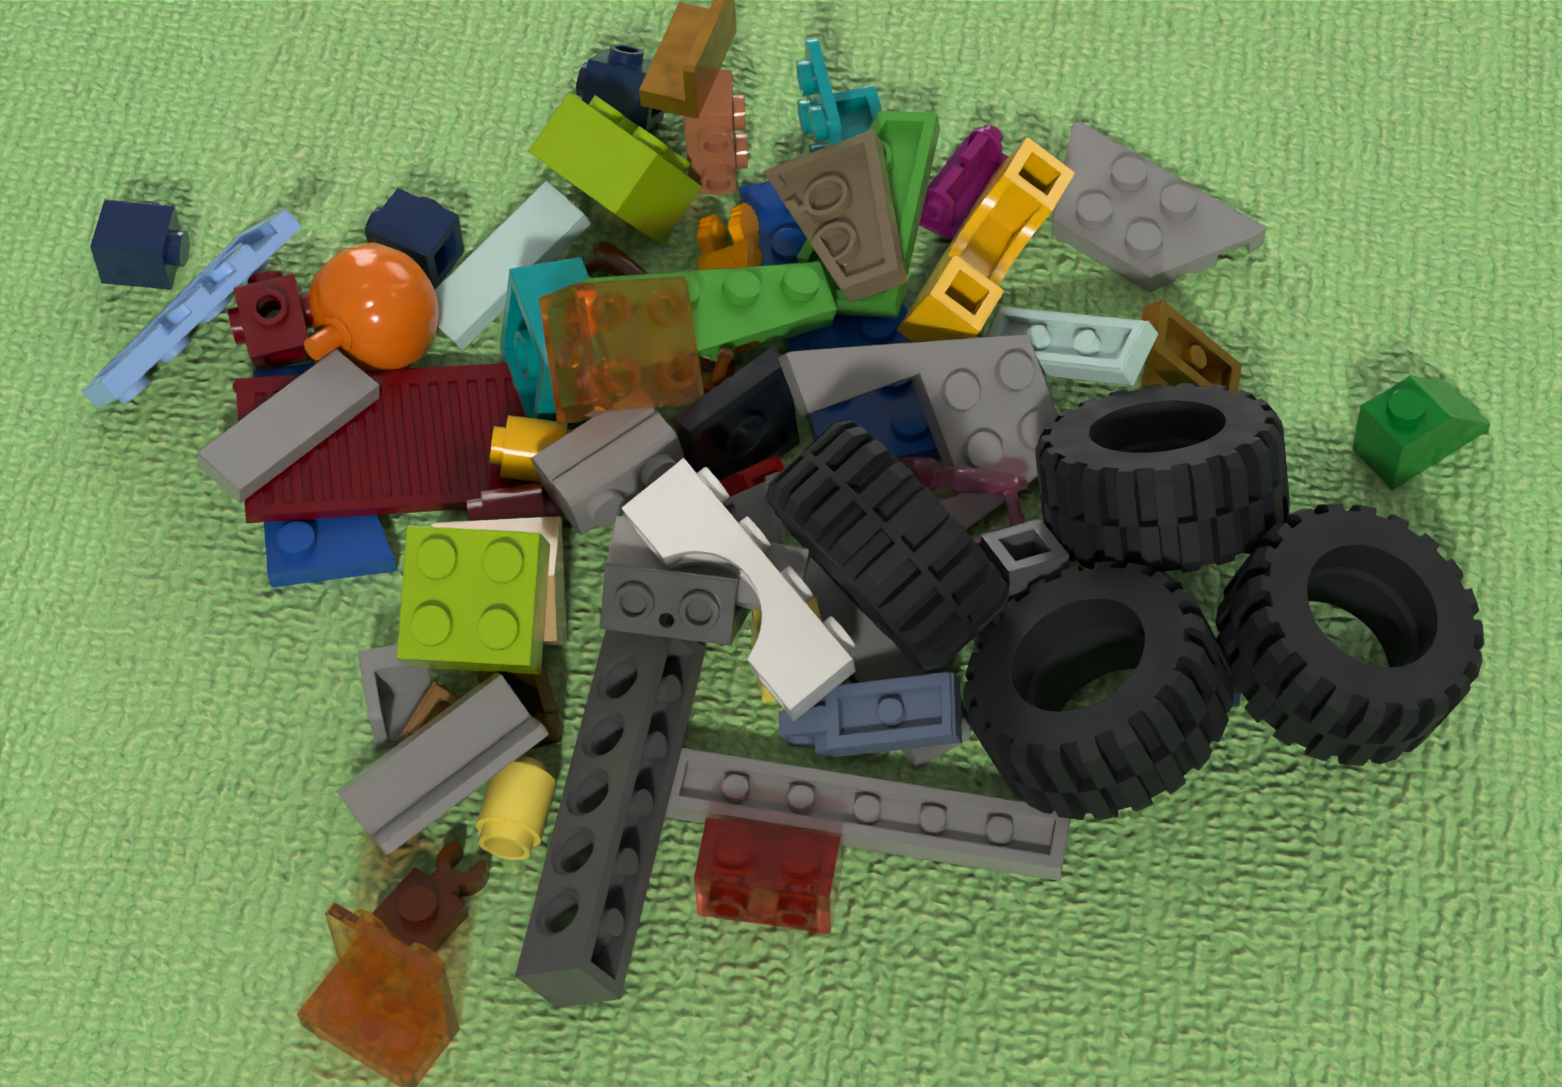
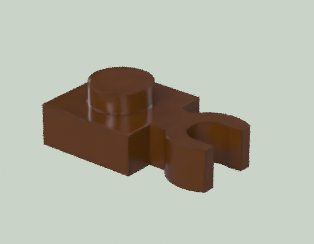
[371,840,490,964]

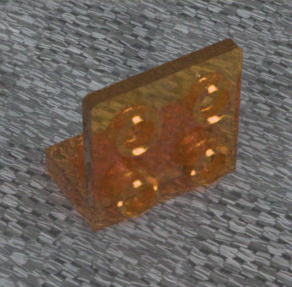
[539,276,704,424]
[297,902,460,1087]

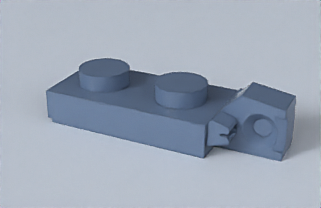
[778,672,962,757]

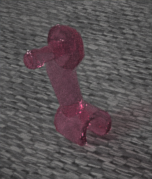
[898,457,1029,527]

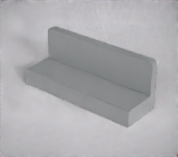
[336,672,549,855]

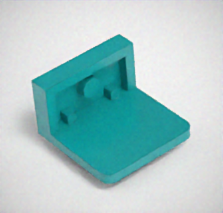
[796,38,882,153]

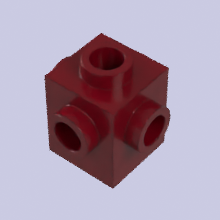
[228,271,314,370]

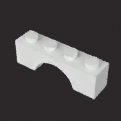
[622,458,856,721]

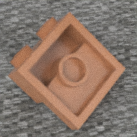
[684,68,748,195]

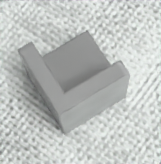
[358,644,432,751]

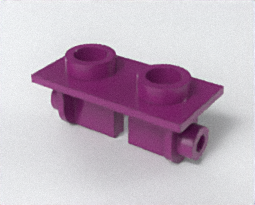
[919,124,1009,241]

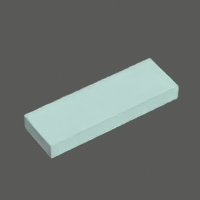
[435,180,591,351]
[986,306,1159,386]

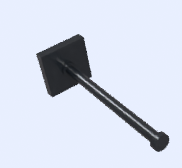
[554,260,800,481]

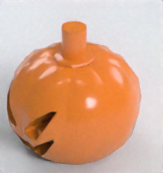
[304,242,439,371]

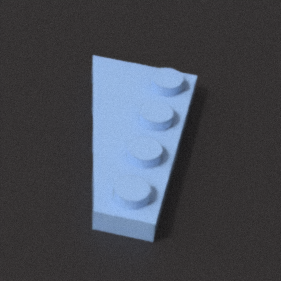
[81,208,302,408]

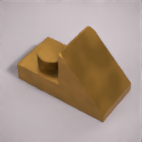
[1141,299,1242,392]

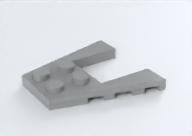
[778,334,1058,530]

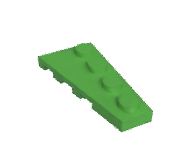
[797,111,940,318]
[579,262,837,393]

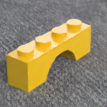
[897,137,1075,342]

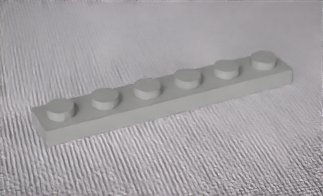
[665,748,1071,881]

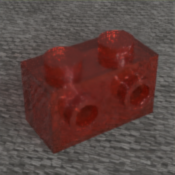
[694,818,842,934]

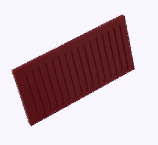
[232,363,547,523]

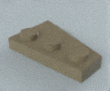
[763,129,907,303]

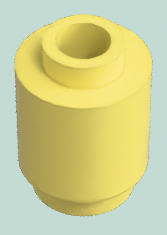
[476,756,556,860]

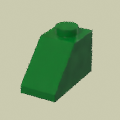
[1352,375,1490,491]

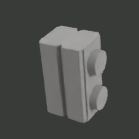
[531,388,685,535]

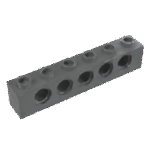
[515,615,706,1008]

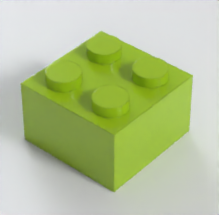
[528,92,702,245]
[397,525,550,674]

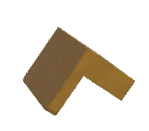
[639,0,737,119]

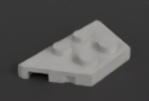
[1051,120,1266,292]

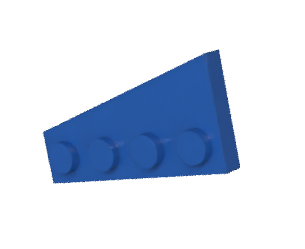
[253,363,397,588]

